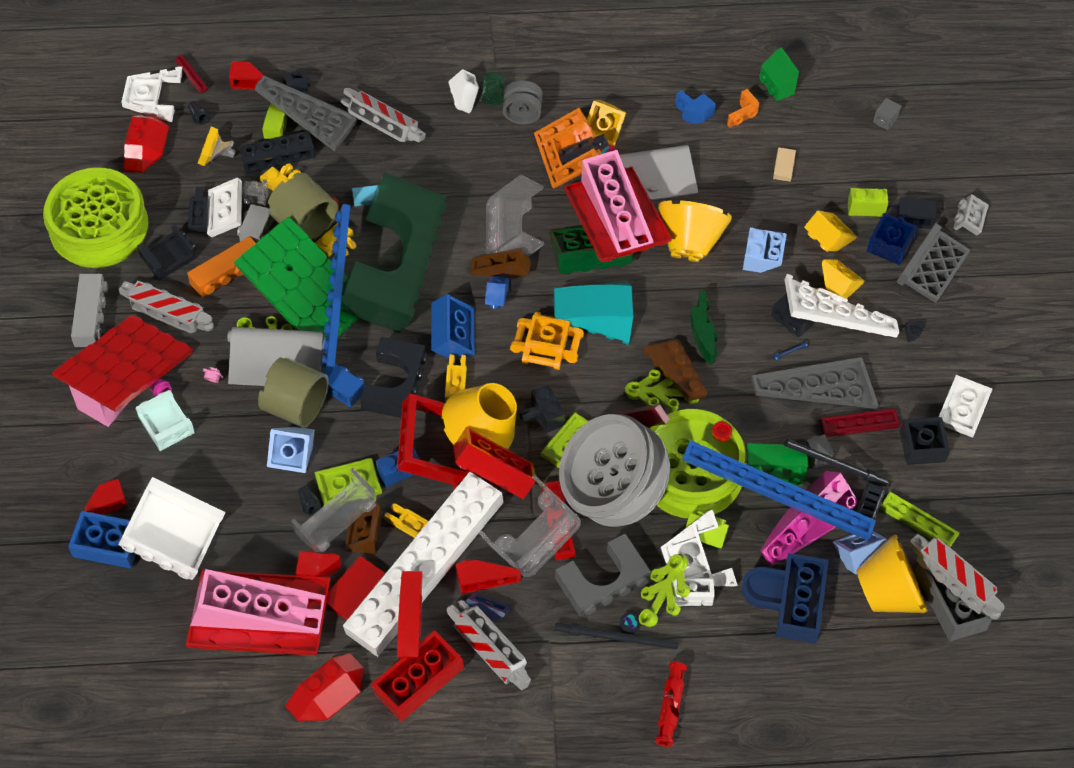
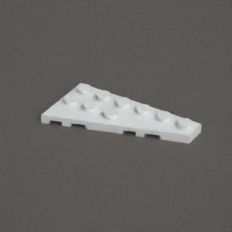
[784,274,899,338]

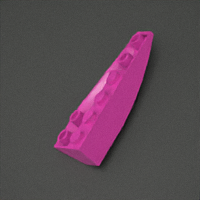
[760,471,859,566]

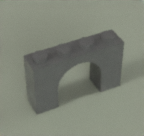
[555,534,651,617]

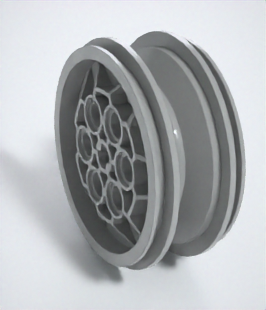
[559,414,670,527]

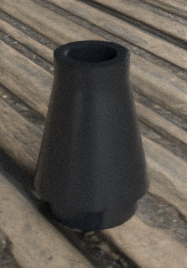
[188,101,209,125]
[297,486,321,515]

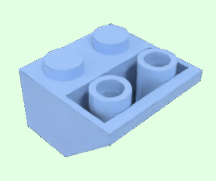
[743,228,786,273]

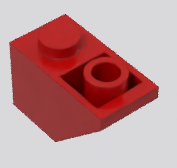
[296,550,342,577]

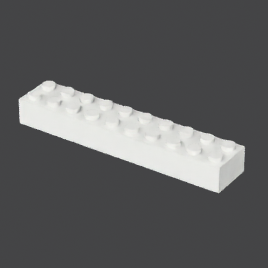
[343,472,503,657]

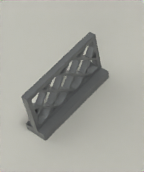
[897,223,970,303]

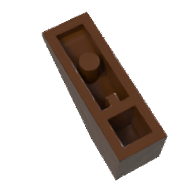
[470,248,531,279]

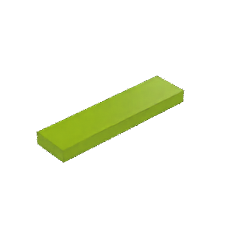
[879,492,959,547]

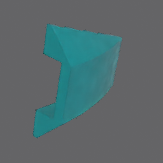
[554,281,633,345]

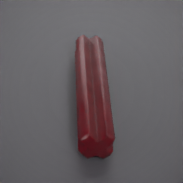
[175,55,207,93]

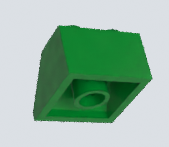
[759,47,799,101]

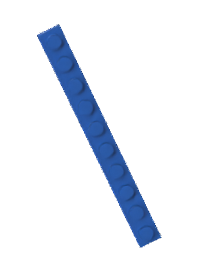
[320,204,350,376]
[682,440,876,540]

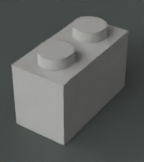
[237,204,274,243]

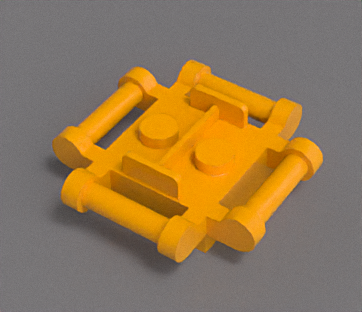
[510,312,584,370]

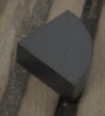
[904,322,924,342]

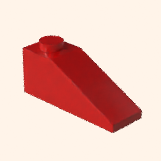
[456,560,521,594]

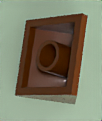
[344,504,382,554]

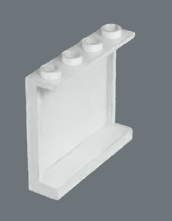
[118,477,225,580]

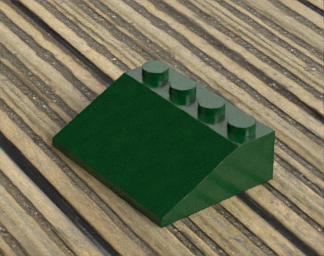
[549,226,633,275]

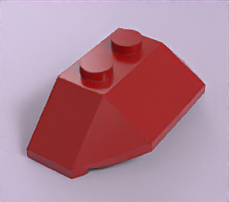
[124,114,169,173]
[285,653,364,722]

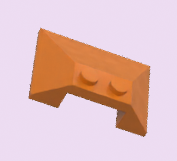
[534,108,601,189]

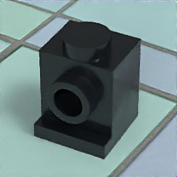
[283,70,310,92]

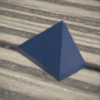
[466,593,511,622]

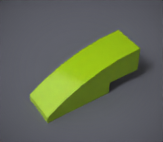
[262,103,288,139]

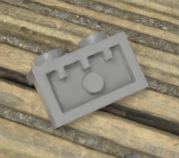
[953,194,989,235]

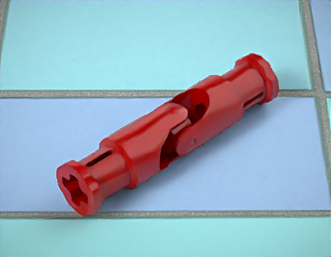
[655,662,687,747]

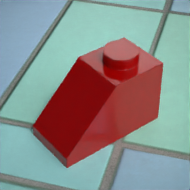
[229,61,264,89]
[85,479,128,515]

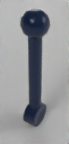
[772,341,808,361]

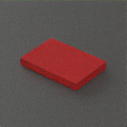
[326,556,386,621]

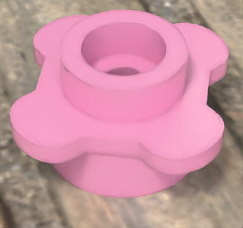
[203,367,223,383]

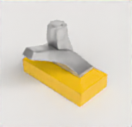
[198,127,235,166]

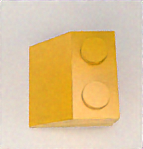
[804,211,857,252]

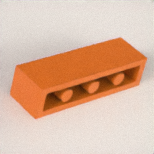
[187,236,255,298]

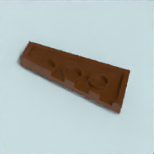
[643,339,707,401]

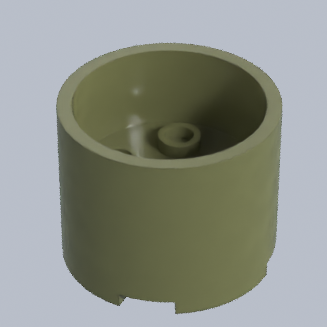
[268,173,338,241]
[258,357,329,428]

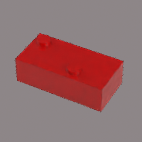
[454,427,536,499]
[371,630,464,722]

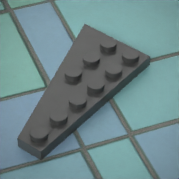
[255,76,358,152]
[751,357,878,409]

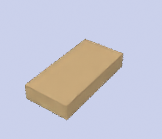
[773,147,796,182]

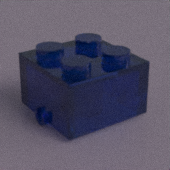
[866,213,918,265]

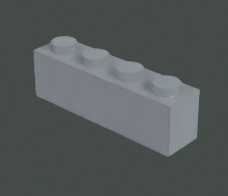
[71,274,108,347]

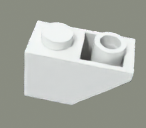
[449,69,479,113]

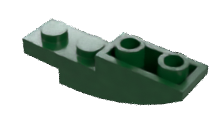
[690,291,718,365]

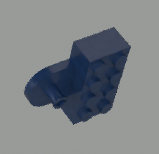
[741,553,829,644]

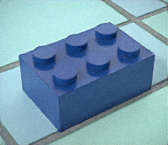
[68,511,136,569]

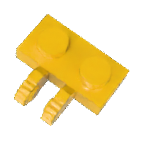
[260,163,301,191]
[315,223,356,257]

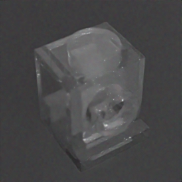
[242,180,269,205]

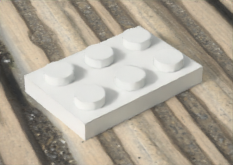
[207,177,242,237]
[939,375,992,438]

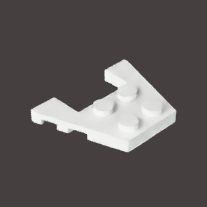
[121,67,183,122]
[660,510,737,586]

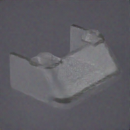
[486,175,544,256]
[291,468,376,553]
[479,475,581,577]

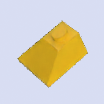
[587,100,626,146]
[822,259,865,299]

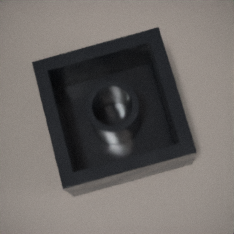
[900,417,950,465]

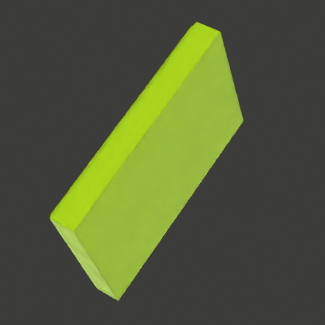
[541,413,589,468]
[315,458,382,509]

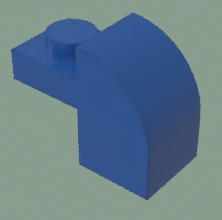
[675,90,716,123]

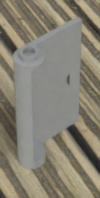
[619,145,698,200]
[228,327,325,386]

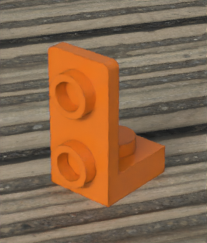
[727,89,759,128]

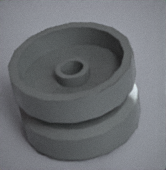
[503,80,543,125]

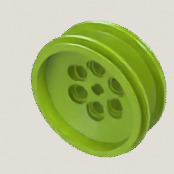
[43,168,148,268]
[650,409,747,519]

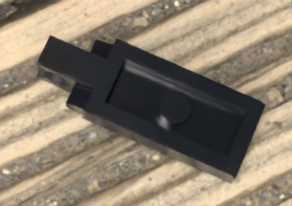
[559,134,609,164]
[188,187,208,232]

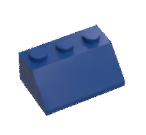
[431,294,475,357]

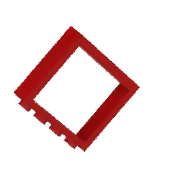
[397,393,473,485]

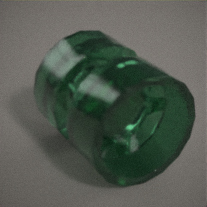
[481,72,505,106]

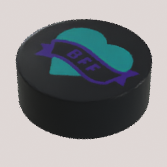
[619,612,640,634]

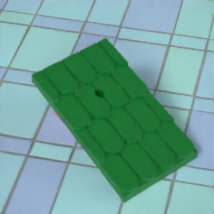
[234,216,372,338]

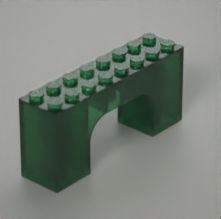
[340,172,447,333]

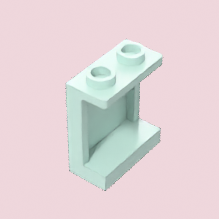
[136,390,195,451]

